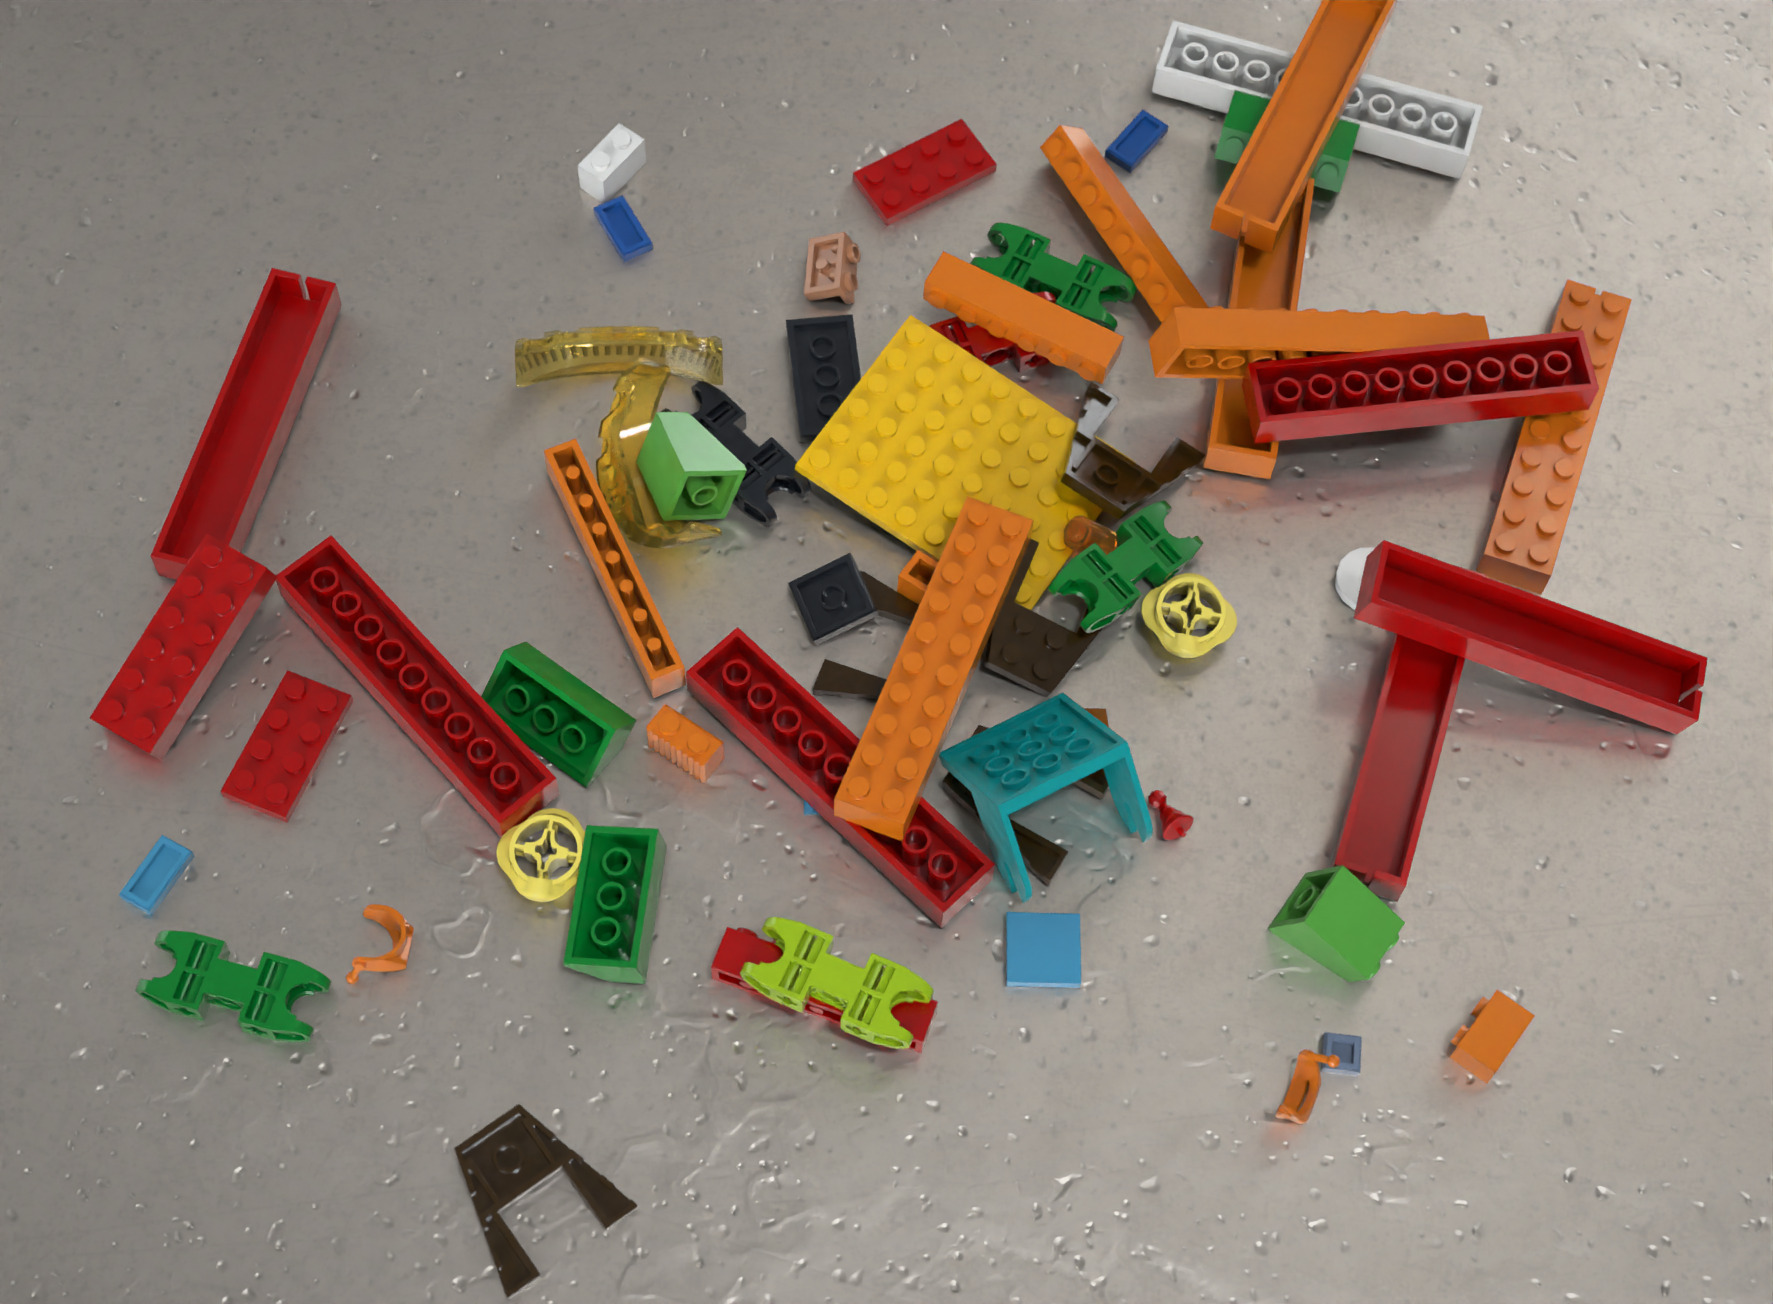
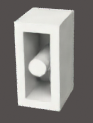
[578,123,646,203]

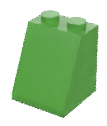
[636,412,747,521]
[1268,865,1405,982]

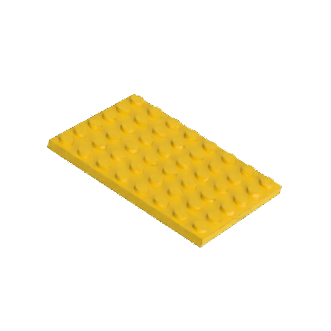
[795,314,1136,611]

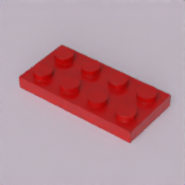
[853,118,997,226]
[220,670,353,823]

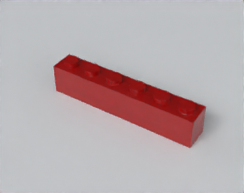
[711,927,938,1054]

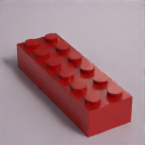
[89,533,277,760]

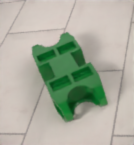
[970,222,1137,332]
[1048,500,1204,633]
[135,931,332,1042]

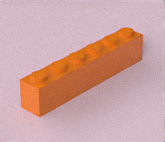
[923,251,1124,384]

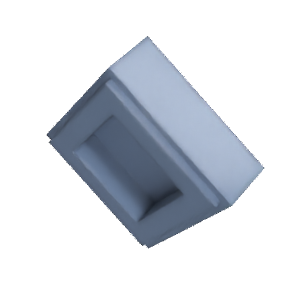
[1321,1032,1362,1076]

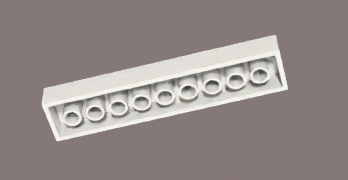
[1152,20,1483,179]

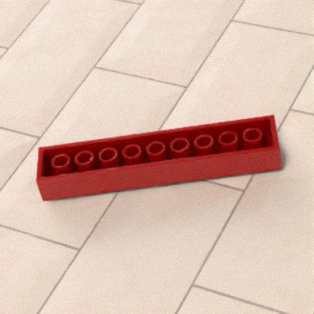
[1242,330,1599,443]
[276,535,560,837]
[686,627,995,928]

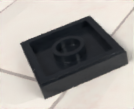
[788,553,879,646]

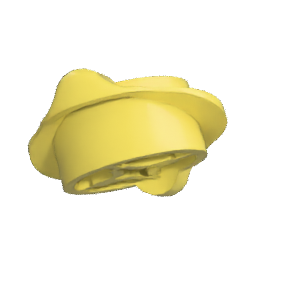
[1141,573,1237,658]
[496,808,585,902]

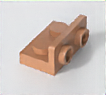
[804,232,861,305]

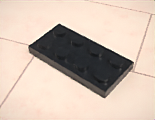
[786,314,861,442]

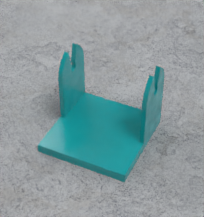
[939,693,1153,903]

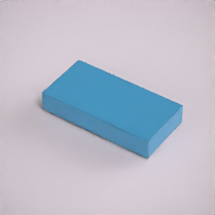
[119,835,195,916]

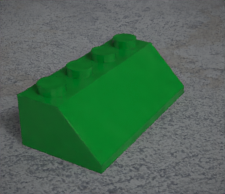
[1214,90,1360,193]
[481,641,637,788]
[563,825,667,984]

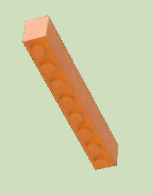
[1040,125,1209,322]
[544,438,686,698]

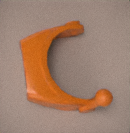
[346,904,414,984]
[1276,1049,1340,1124]

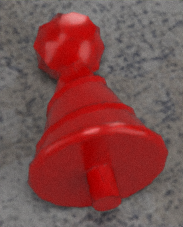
[1148,790,1193,840]

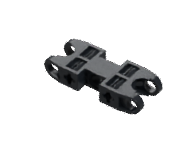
[660,380,812,526]

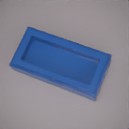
[1104,109,1169,173]
[594,195,653,262]

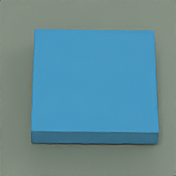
[1006,912,1081,988]

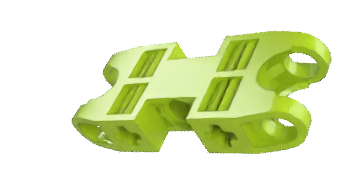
[740,917,934,1049]

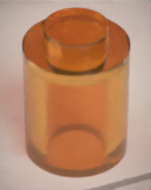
[1063,515,1117,555]

